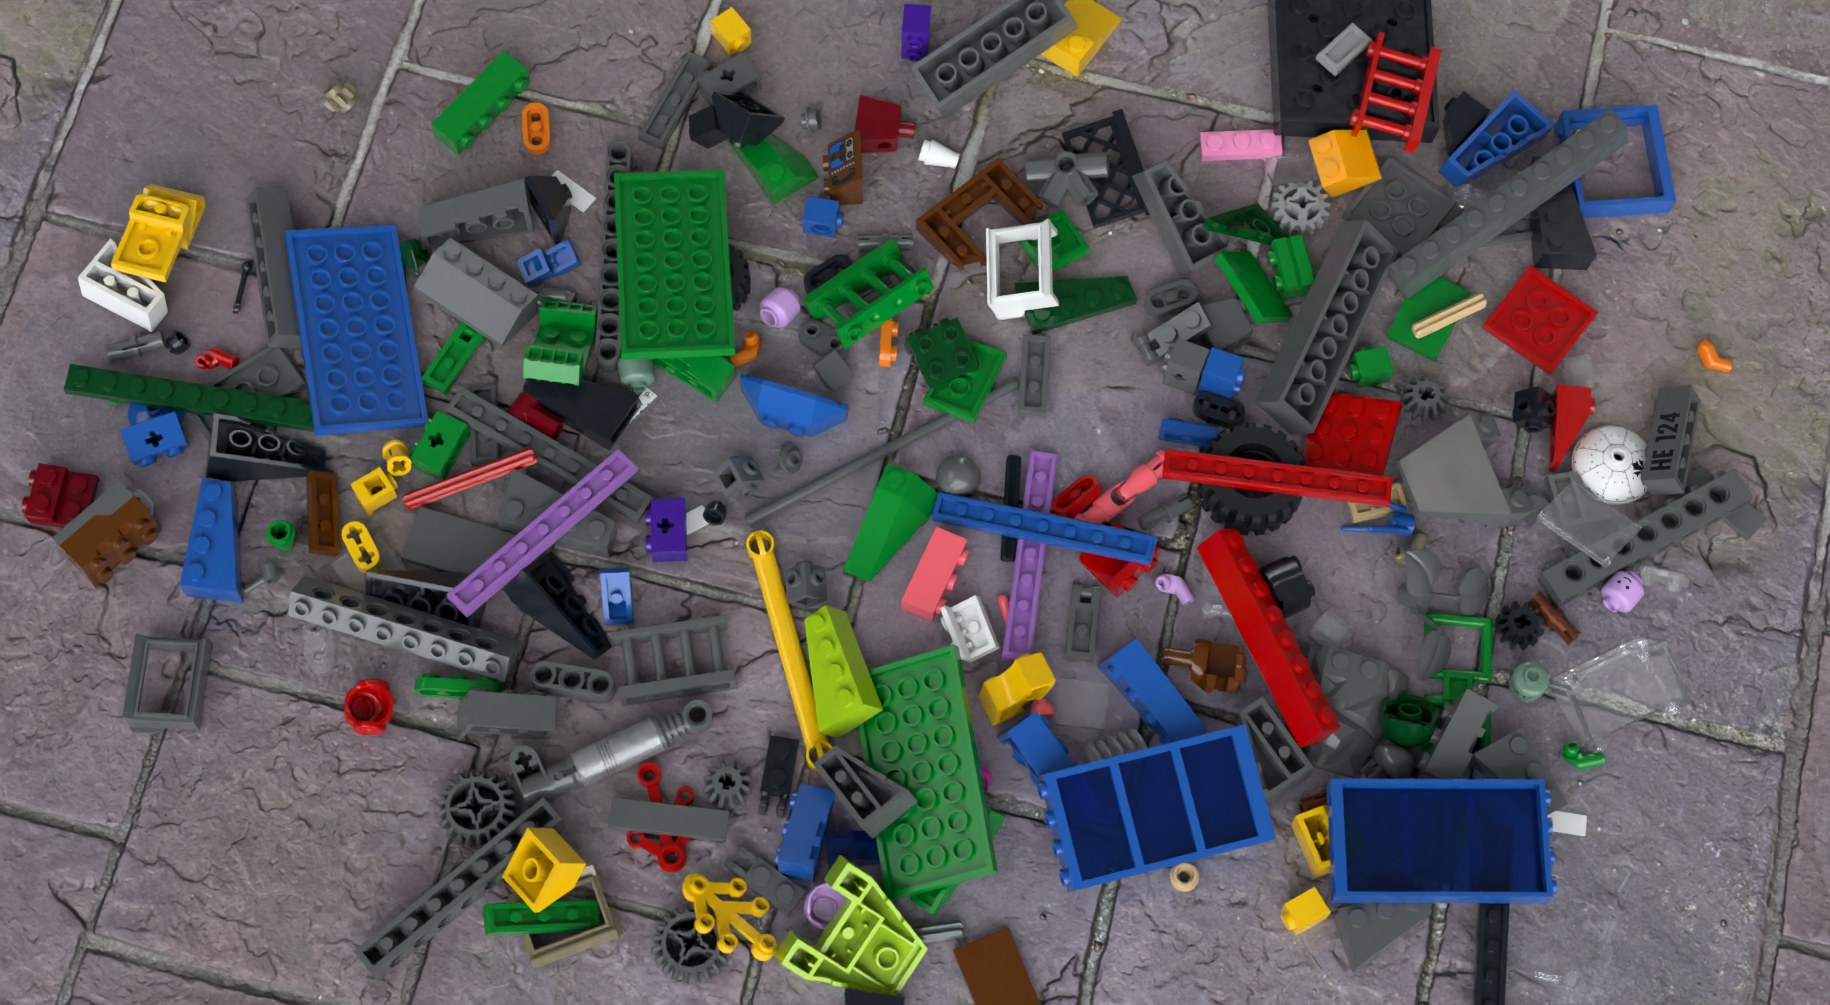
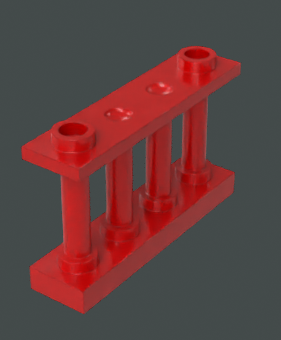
[1349,32,1442,154]

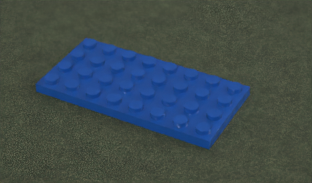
[285,225,428,436]

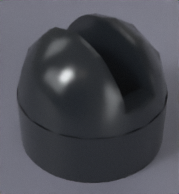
[166,330,191,355]
[703,501,727,526]

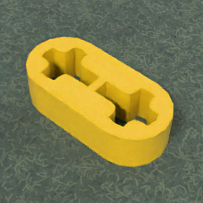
[341,521,382,573]

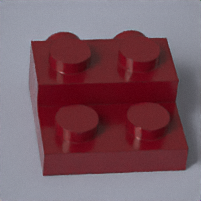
[21,463,99,528]

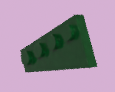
[1015,276,1137,335]

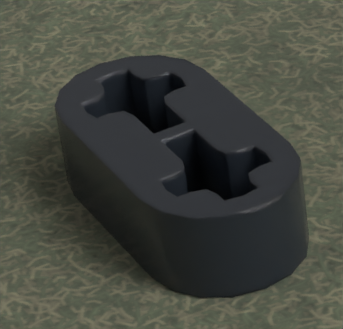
[1192,392,1245,429]

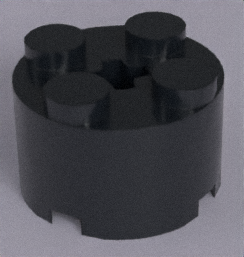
[1258,555,1316,619]

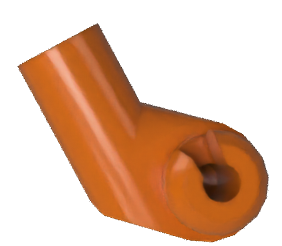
[729,331,762,368]
[1697,339,1733,373]

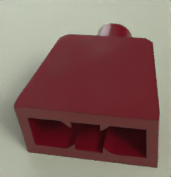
[854,95,916,153]

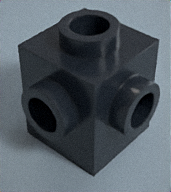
[1512,386,1555,433]

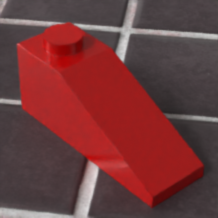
[1549,384,1595,472]

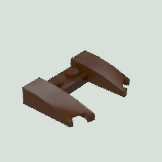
[916,158,1043,270]

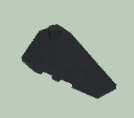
[205,413,326,482]
[503,551,612,660]
[365,569,486,629]

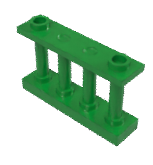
[803,238,934,349]

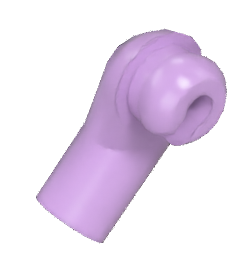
[1155,574,1195,606]

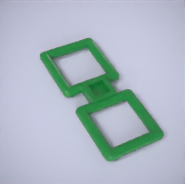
[1420,612,1493,766]

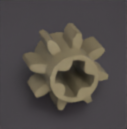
[323,80,357,113]

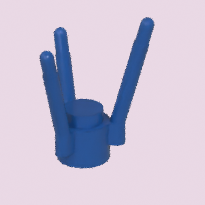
[1341,502,1415,536]

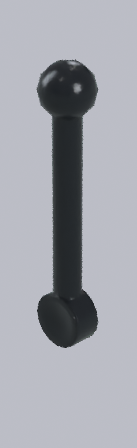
[233,261,252,314]

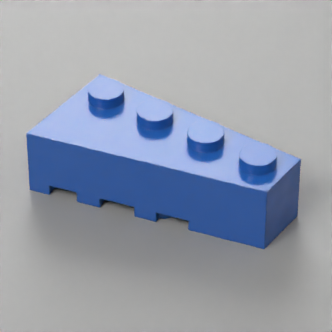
[1439,90,1555,190]
[180,479,243,603]
[1097,638,1208,752]

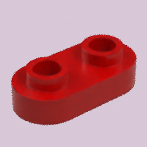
[1051,475,1102,519]

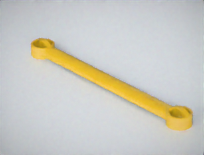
[746,530,833,773]

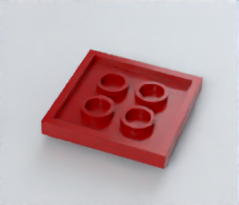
[1482,266,1599,375]
[1302,393,1402,476]

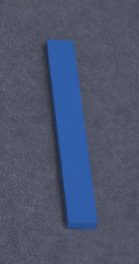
[931,492,1158,566]

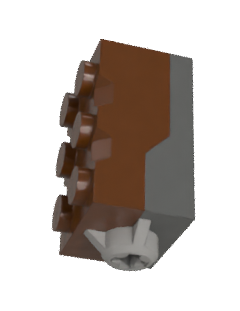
[52,481,161,588]

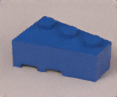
[774,784,835,883]

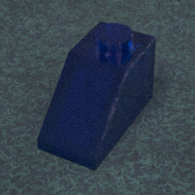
[823,830,880,871]

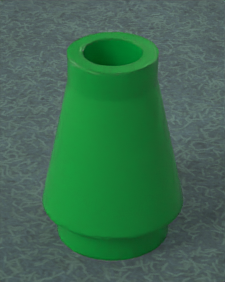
[266,520,295,553]

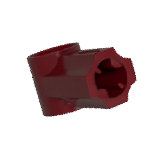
[506,392,565,440]

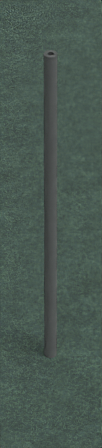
[744,379,1019,526]

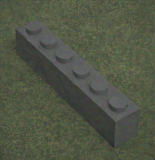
[246,187,301,349]

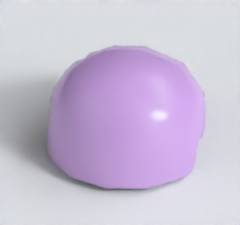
[804,883,846,930]

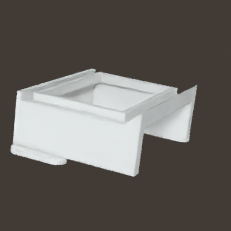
[986,218,1059,320]

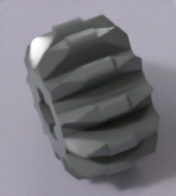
[1400,374,1449,424]
[703,760,752,810]

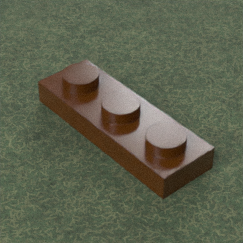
[306,470,340,557]

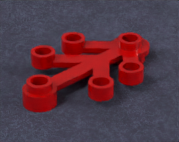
[627,762,695,873]

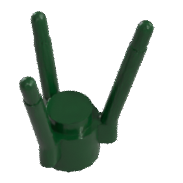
[400,239,430,288]

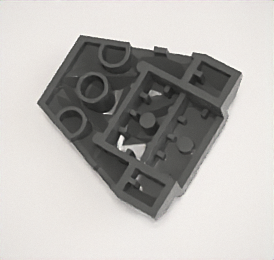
[1295,646,1409,779]

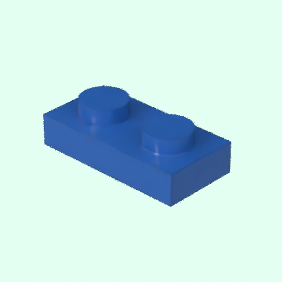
[1158,418,1218,447]

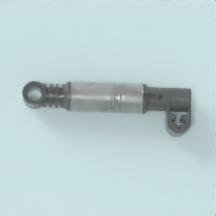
[509,699,713,808]

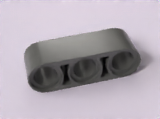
[530,661,615,704]

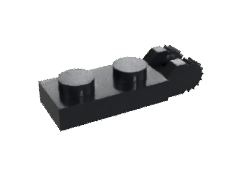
[759,735,799,818]

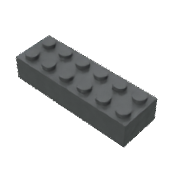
[910,0,1078,119]

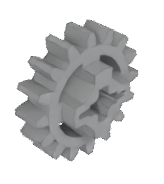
[1271,178,1331,235]

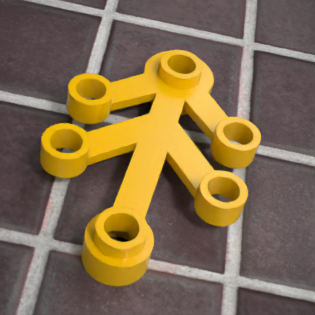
[682,873,777,961]

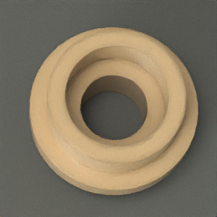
[1169,862,1199,892]

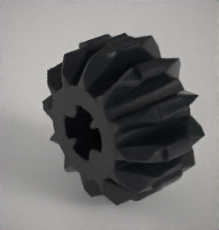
[1495,601,1544,651]

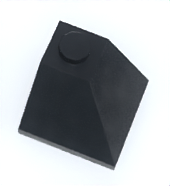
[712,92,785,148]
[524,176,573,245]

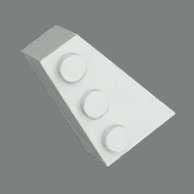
[78,238,168,332]

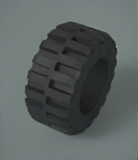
[1196,423,1305,536]

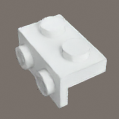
[940,595,1000,663]

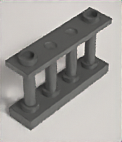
[611,613,736,706]

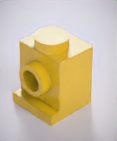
[350,467,398,516]

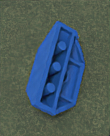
[740,373,848,437]

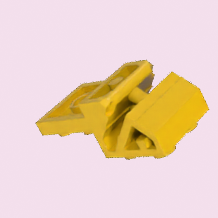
[111,184,206,282]

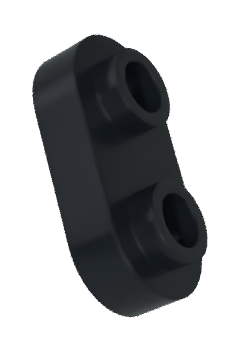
[804,254,853,294]

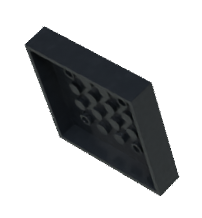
[1267,0,1440,143]

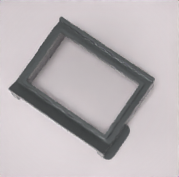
[122,633,213,734]

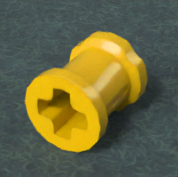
[382,440,412,476]

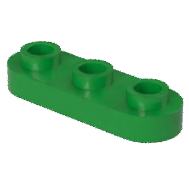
[414,673,502,699]

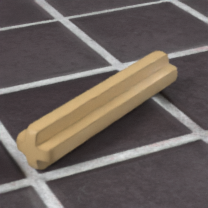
[1411,293,1487,339]

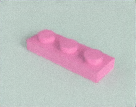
[1199,129,1283,161]

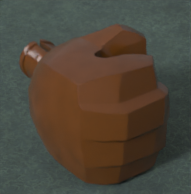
[1163,638,1248,694]

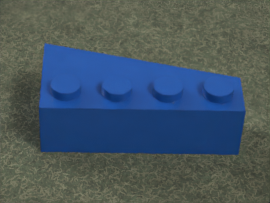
[997,711,1105,830]

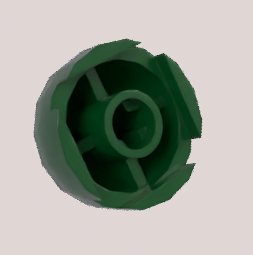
[1380,694,1439,749]

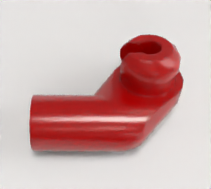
[195,348,239,370]

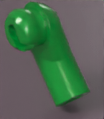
[1561,741,1605,770]

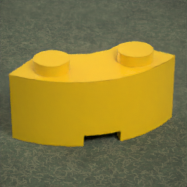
[978,652,1056,726]

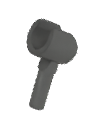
[242,563,280,594]

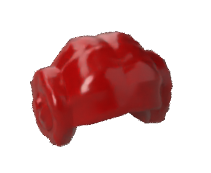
[343,678,395,736]

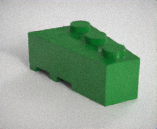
[653,356,736,403]

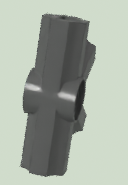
[1026,151,1110,208]

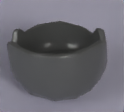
[936,455,981,496]

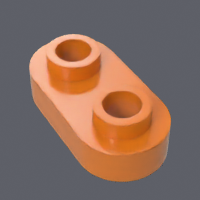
[522,102,551,155]
[879,317,898,367]

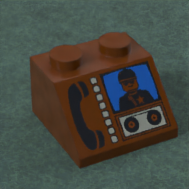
[823,130,863,205]

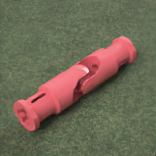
[1074,449,1165,524]

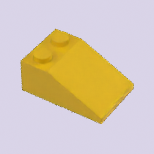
[1041,0,1122,77]

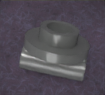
[775,445,802,475]

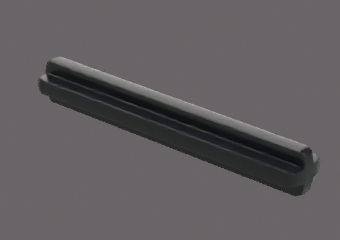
[1000,455,1022,562]

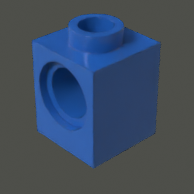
[802,197,844,238]

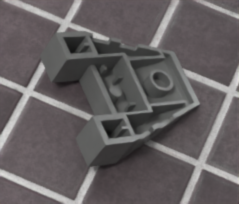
[1396,412,1533,529]

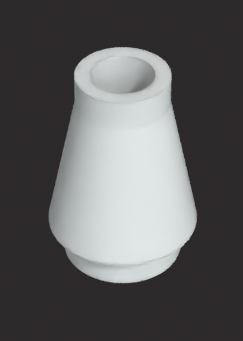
[918,139,960,169]

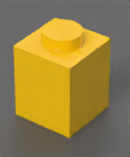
[710,7,752,56]
[1281,887,1330,936]

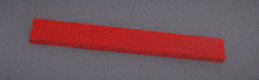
[1162,448,1393,507]

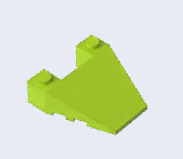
[774,854,928,996]

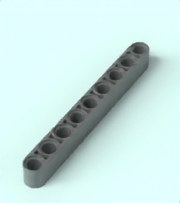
[595,140,633,372]

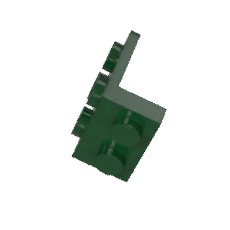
[904,317,978,387]

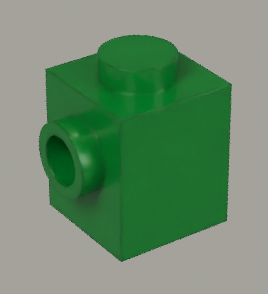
[1348,346,1394,389]

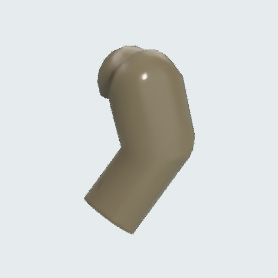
[1392,533,1428,566]

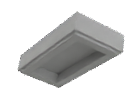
[1316,23,1372,76]

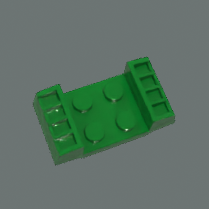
[523,298,598,386]

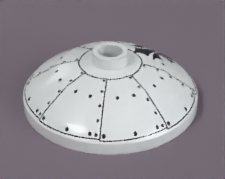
[1571,425,1648,505]

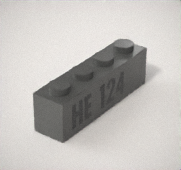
[1640,385,1701,496]

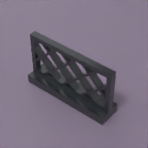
[1062,109,1150,229]

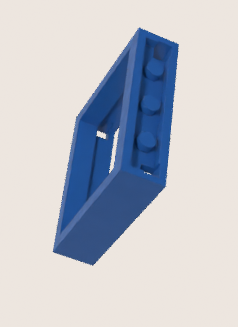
[1554,105,1676,218]

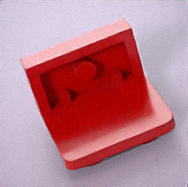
[1079,523,1160,598]

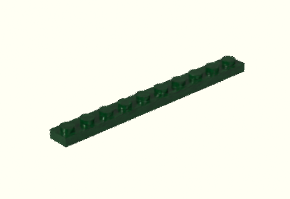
[64,364,346,437]

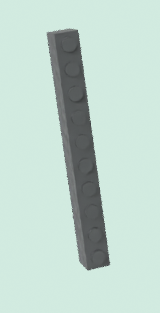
[1389,109,1628,299]

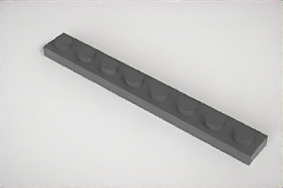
[446,387,653,523]

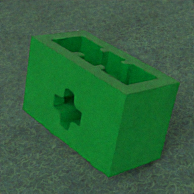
[410,411,470,480]

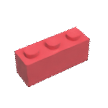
[901,526,970,622]

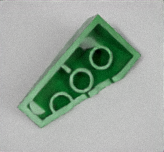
[727,133,819,205]

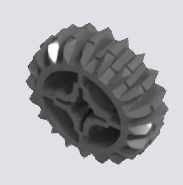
[436,770,517,849]
[652,904,732,985]

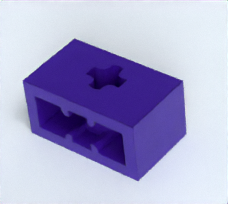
[901,4,931,62]
[645,498,687,562]

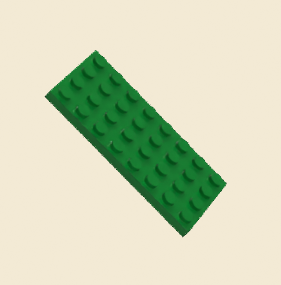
[614,170,735,360]
[858,644,998,901]

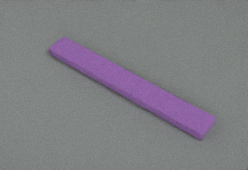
[447,448,638,617]
[1002,450,1058,661]

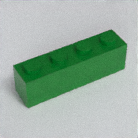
[431,51,530,155]

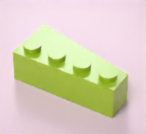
[804,605,883,738]

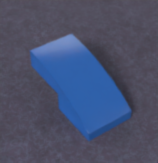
[516,239,581,285]

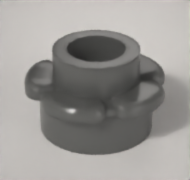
[801,107,821,133]

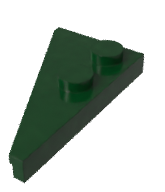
[1202,203,1289,245]

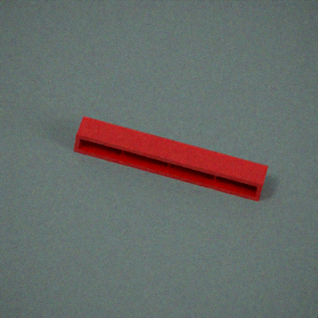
[1197,528,1341,748]

